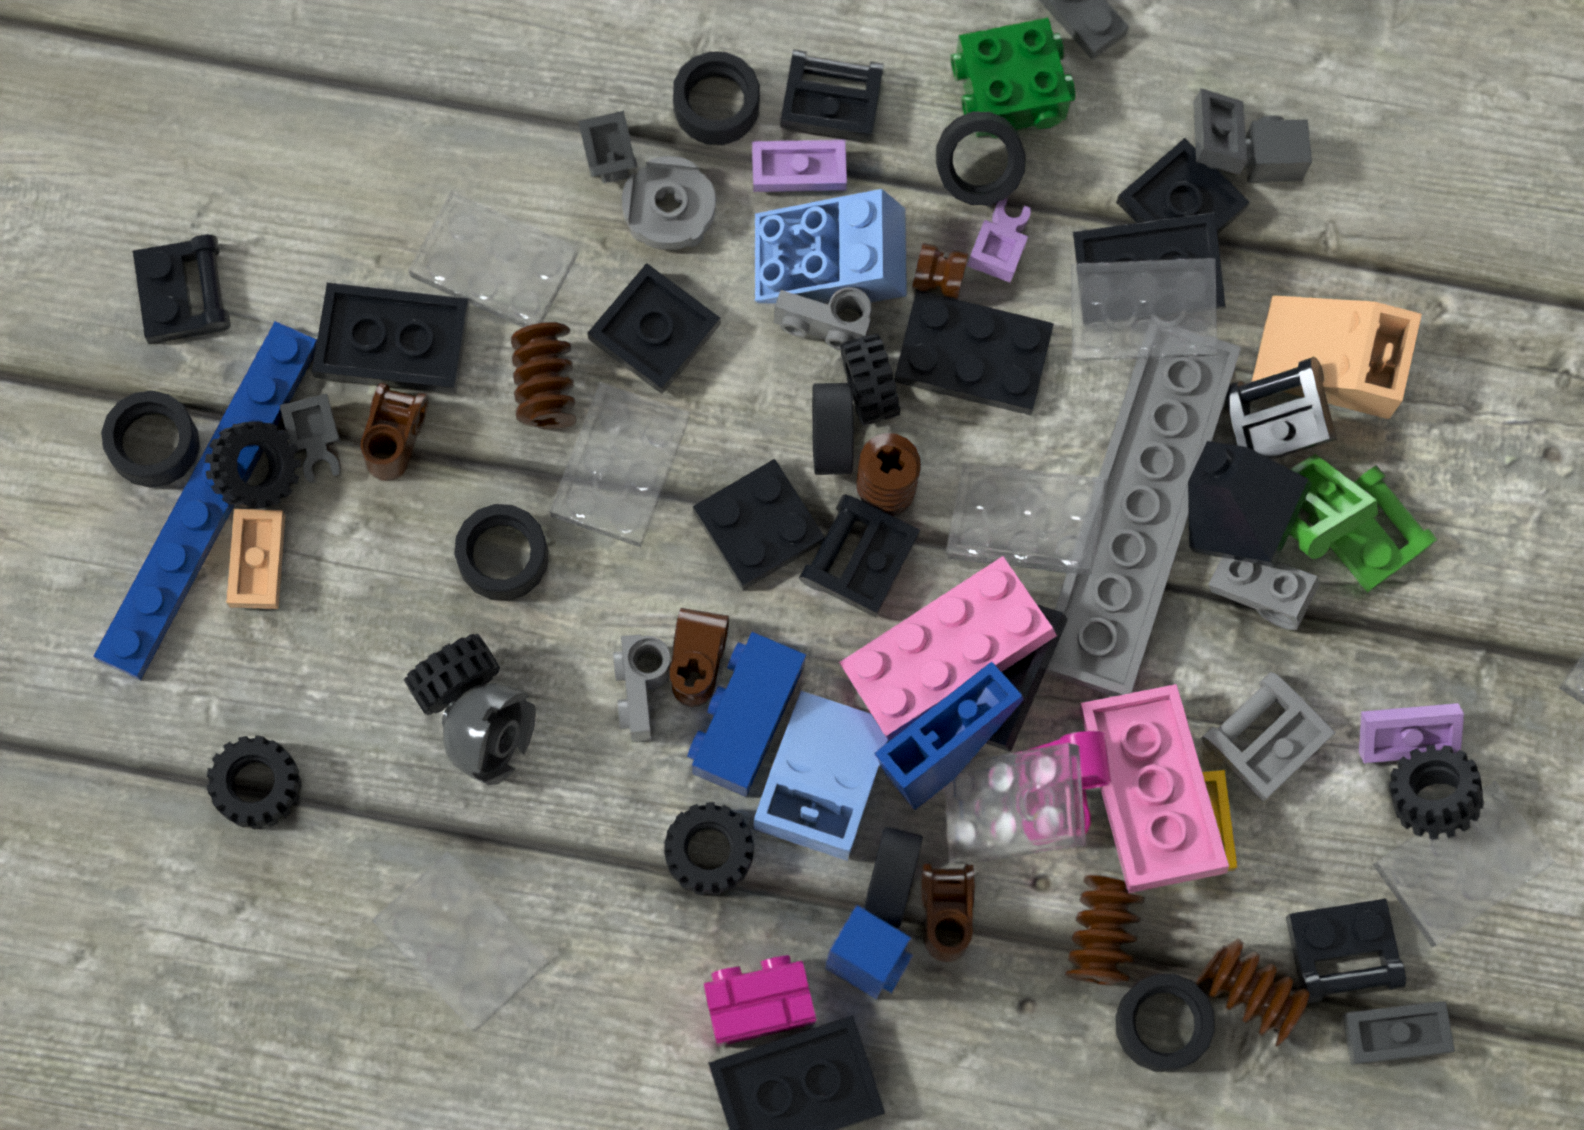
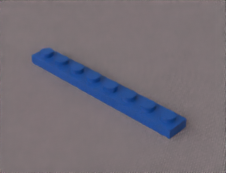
[93,321,317,681]

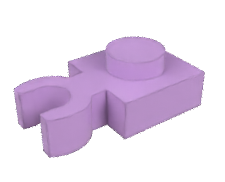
[967,199,1031,283]

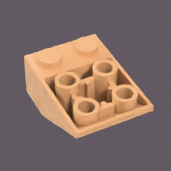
[1251,295,1422,419]

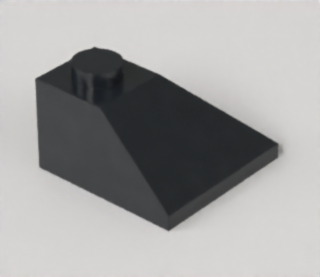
[1188,441,1312,567]

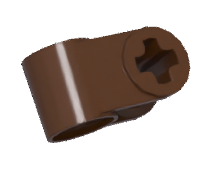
[360,383,429,481]
[670,608,729,707]
[921,864,975,963]

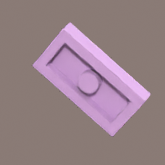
[752,140,847,192]
[1359,703,1464,763]

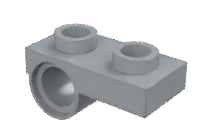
[774,287,871,351]
[1208,557,1320,630]
[613,634,671,742]

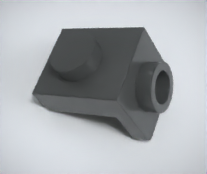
[578,111,637,184]

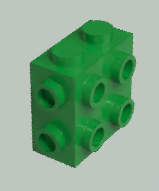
[950,17,1076,138]

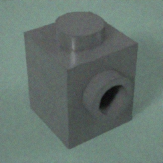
[1245,116,1312,183]

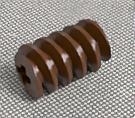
[511,322,577,429]
[856,433,921,517]
[1065,875,1145,986]
[1195,938,1310,1047]

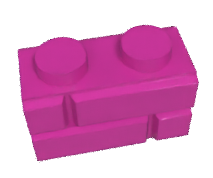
[703,955,816,1047]

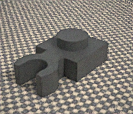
[280,393,341,483]

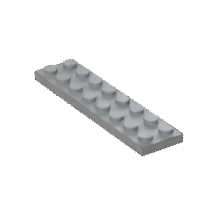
[1045,317,1241,696]

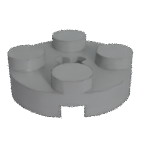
[622,156,716,250]

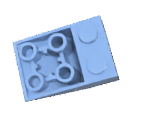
[755,189,907,304]
[754,691,888,861]

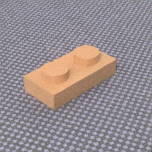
[226,509,286,609]

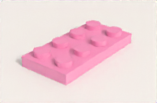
[839,556,1057,741]
[1080,684,1229,893]

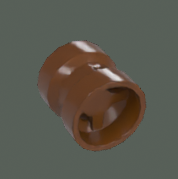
[912,243,969,300]

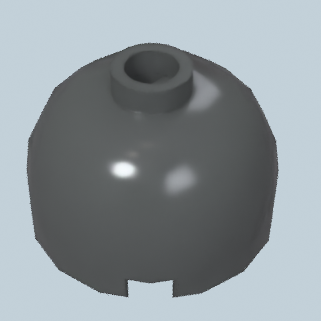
[442,683,536,786]

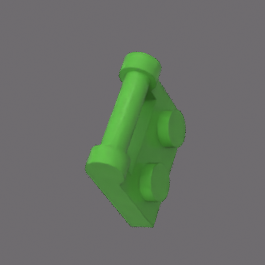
[1289,454,1378,559]
[1307,465,1438,593]

